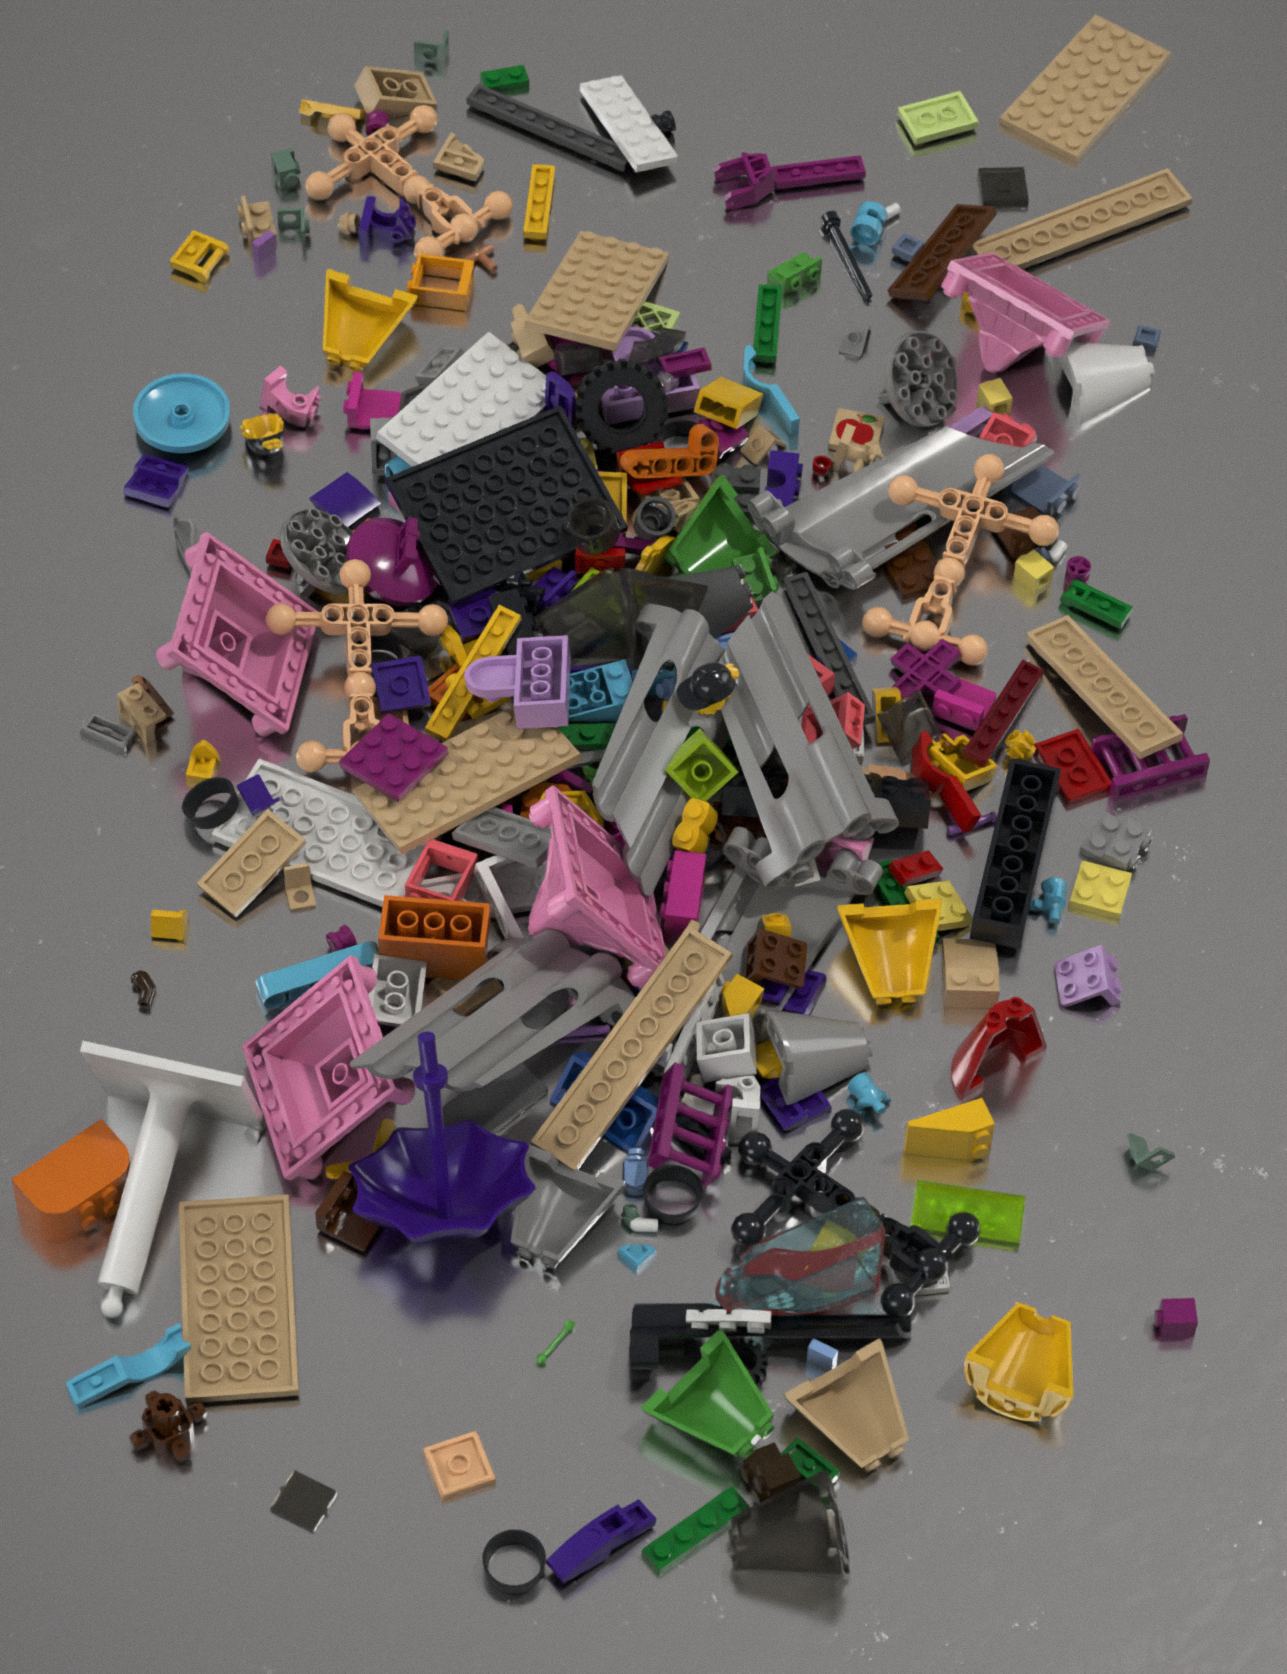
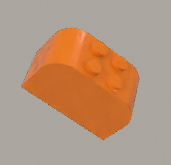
[378,895,490,980]
[11,1119,131,1241]

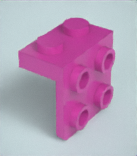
[343,372,401,429]
[932,677,997,731]

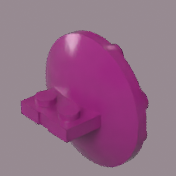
[346,517,438,607]

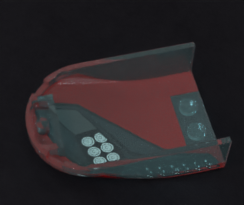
[715,1196,886,1315]

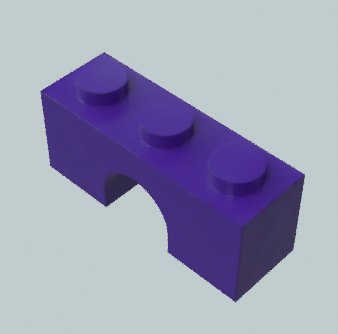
[764,450,803,507]

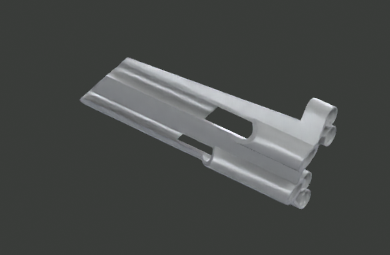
[592,604,730,896]

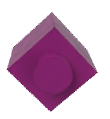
[1154,1298,1198,1337]

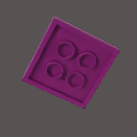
[339,713,449,802]

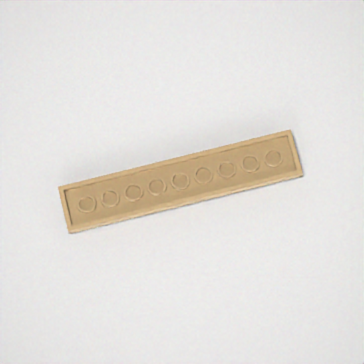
[969,168,1192,269]
[531,926,733,1171]

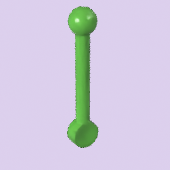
[536,1320,575,1365]

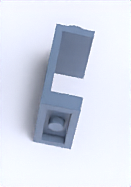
[1003,465,1081,517]

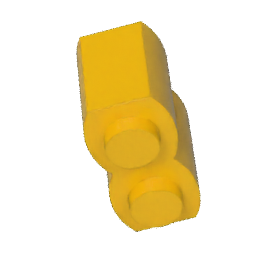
[672,798,718,854]

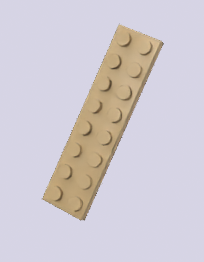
[1026,615,1183,759]

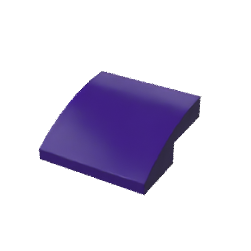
[544,371,576,429]
[123,454,189,508]
[309,472,381,528]
[760,970,827,1015]
[760,1077,832,1131]

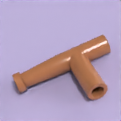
[464,243,498,273]

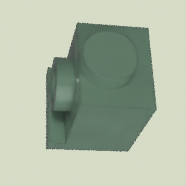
[271,148,301,189]

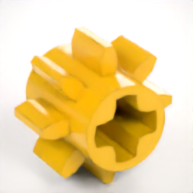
[1004,730,1036,761]

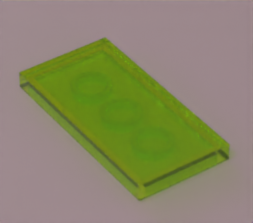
[911,1180,1026,1248]

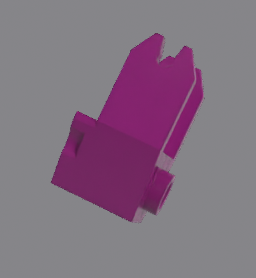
[713,152,775,210]

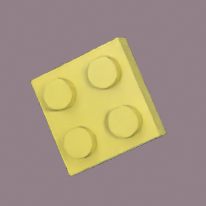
[1069,860,1132,920]
[904,880,973,931]

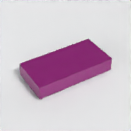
[659,347,712,380]

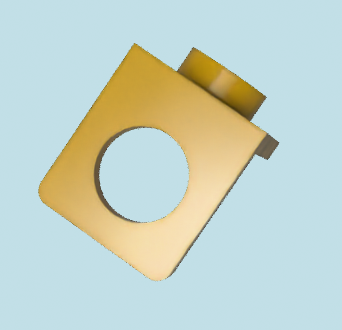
[762,913,791,938]

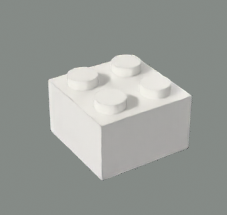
[696,1013,757,1082]

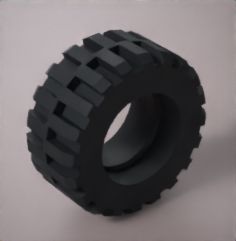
[575,359,669,455]

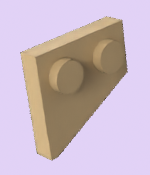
[433,133,485,181]

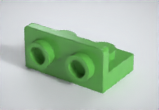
[767,252,822,295]
[731,547,779,604]

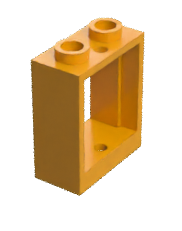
[407,254,474,311]

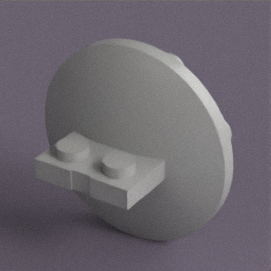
[877,331,958,427]
[280,507,353,598]

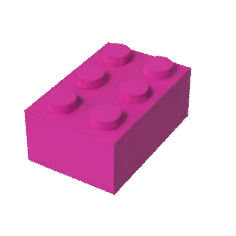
[660,850,706,945]

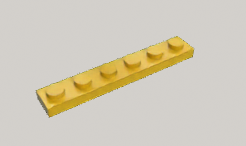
[425,605,522,741]

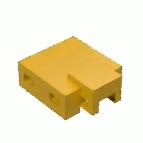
[927,734,998,791]

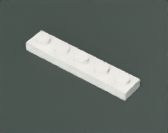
[664,974,726,1081]

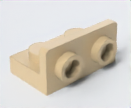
[237,196,277,245]
[117,683,166,745]

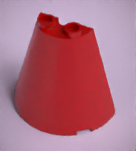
[951,997,1047,1099]

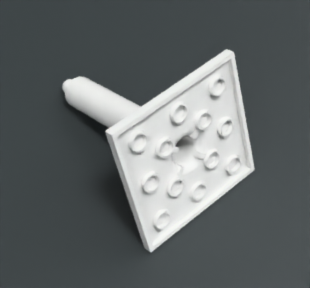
[80,1041,265,1318]

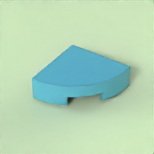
[617,1244,657,1271]

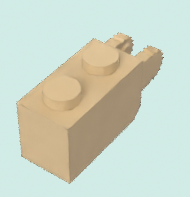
[510,304,557,368]

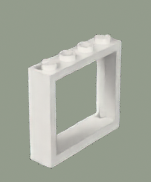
[473,855,524,939]

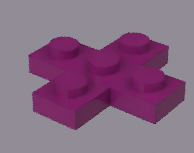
[890,639,962,706]

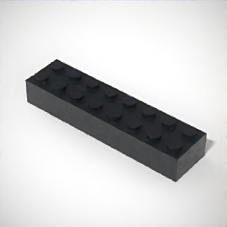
[970,758,1061,949]
[720,765,931,829]

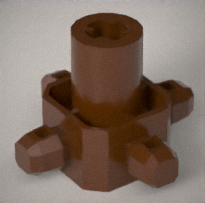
[129,1391,207,1462]

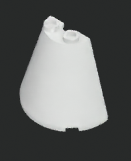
[1045,342,1154,423]

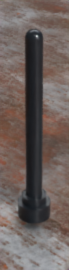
[820,211,873,300]

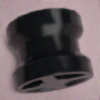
[650,110,676,134]

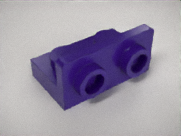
[533,566,577,617]

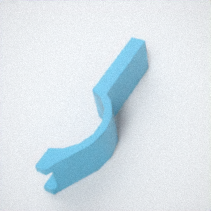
[743,344,800,437]
[65,1323,192,1409]

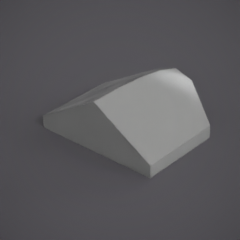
[172,515,200,571]

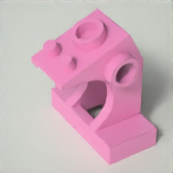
[260,365,321,427]

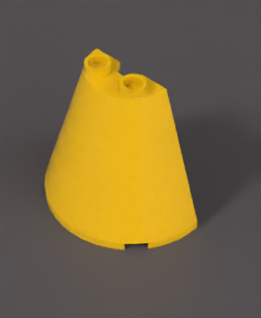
[322,269,418,373]
[837,898,942,1005]
[964,1302,1074,1421]

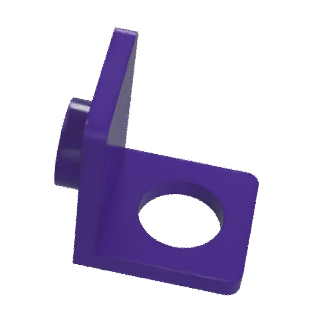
[237,774,281,816]

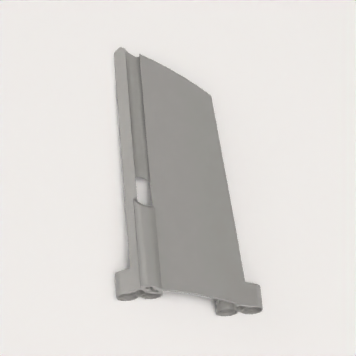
[747,426,1055,590]
[650,827,883,1076]

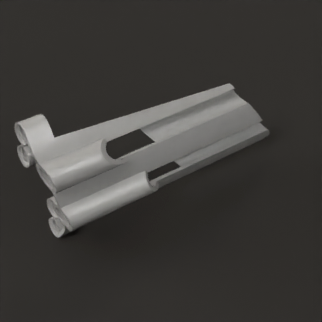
[718,592,899,892]
[349,929,635,1092]

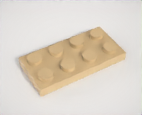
[197,809,307,918]

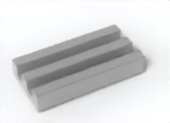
[80,712,137,753]

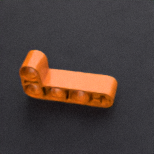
[620,424,719,479]

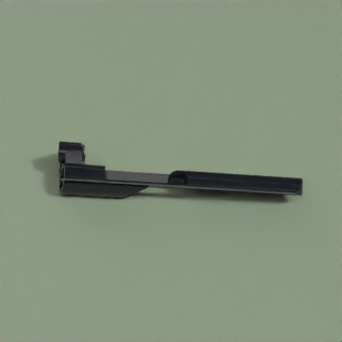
[629,1303,912,1370]

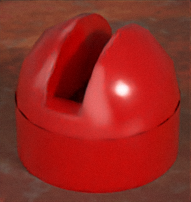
[812,455,832,476]

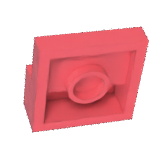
[979,412,1038,447]

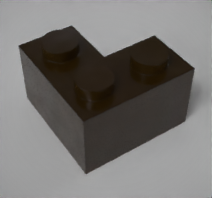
[740,1442,801,1514]

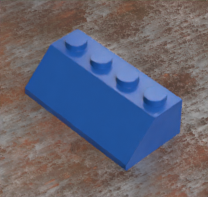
[549,1051,659,1151]

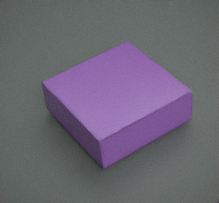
[252,231,276,263]

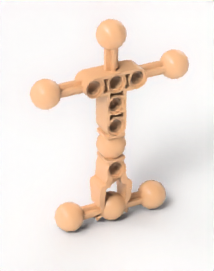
[305,105,513,259]
[862,454,1060,666]
[265,559,448,773]

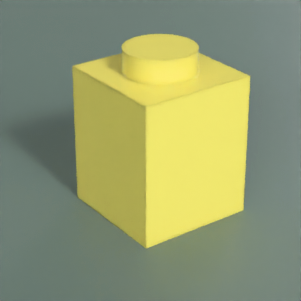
[977,378,1013,415]
[1014,549,1054,595]

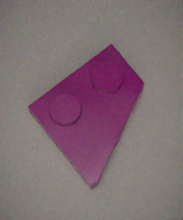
[698,419,749,459]

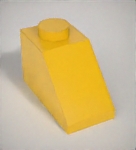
[872,687,902,743]
[720,974,764,1018]

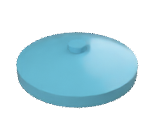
[133,373,230,453]

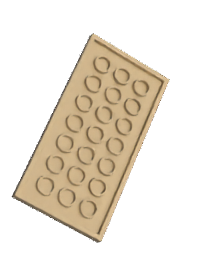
[999,14,1171,163]
[524,231,669,351]
[353,706,582,855]
[178,1194,299,1403]

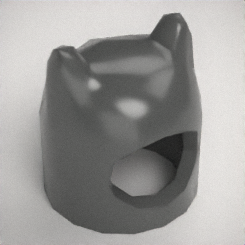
[631,496,676,541]

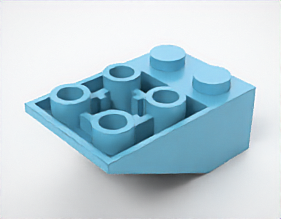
[568,659,633,723]

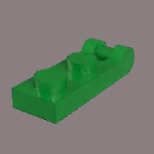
[1060,580,1133,629]

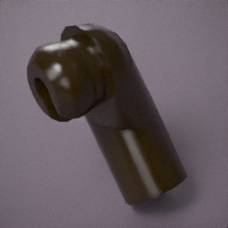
[131,970,156,1008]

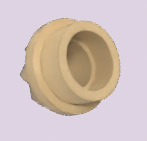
[338,212,361,235]

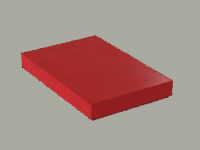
[1034,728,1112,806]

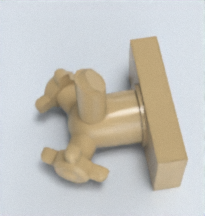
[831,424,884,474]

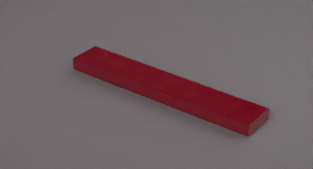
[961,659,1045,768]

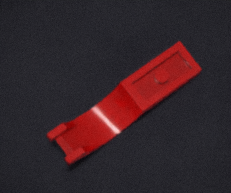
[912,731,981,833]

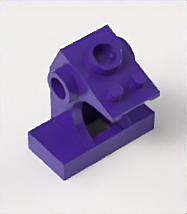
[359,196,416,247]

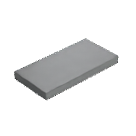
[452,807,552,869]

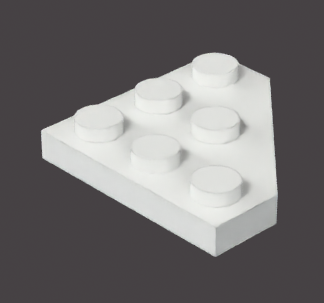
[686,1309,771,1333]

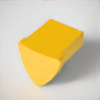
[185,740,221,783]
[150,910,189,941]

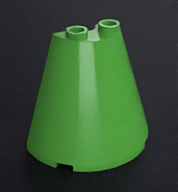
[664,475,777,575]
[640,1329,775,1459]

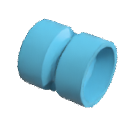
[850,201,888,246]

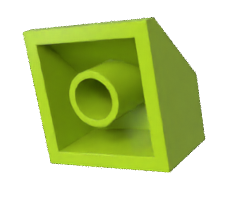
[665,729,738,802]

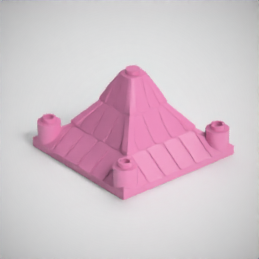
[941,252,1112,374]
[156,532,318,736]
[528,785,667,989]
[242,955,415,1181]

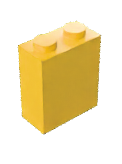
[693,377,764,429]

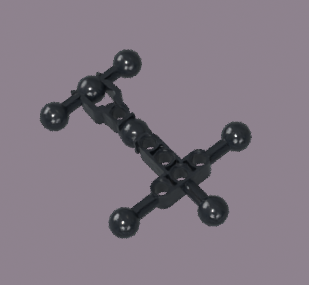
[731,1109,981,1318]

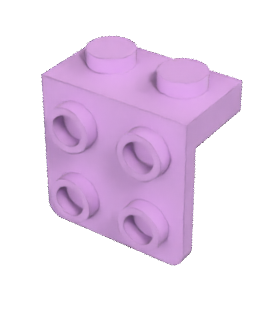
[1055,945,1123,1007]

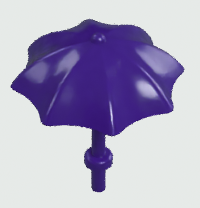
[348,1031,536,1244]

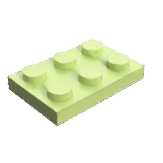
[897,91,979,145]

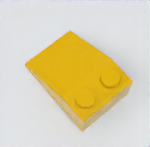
[903,1098,995,1160]

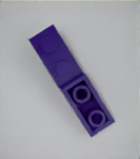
[546,1499,657,1583]

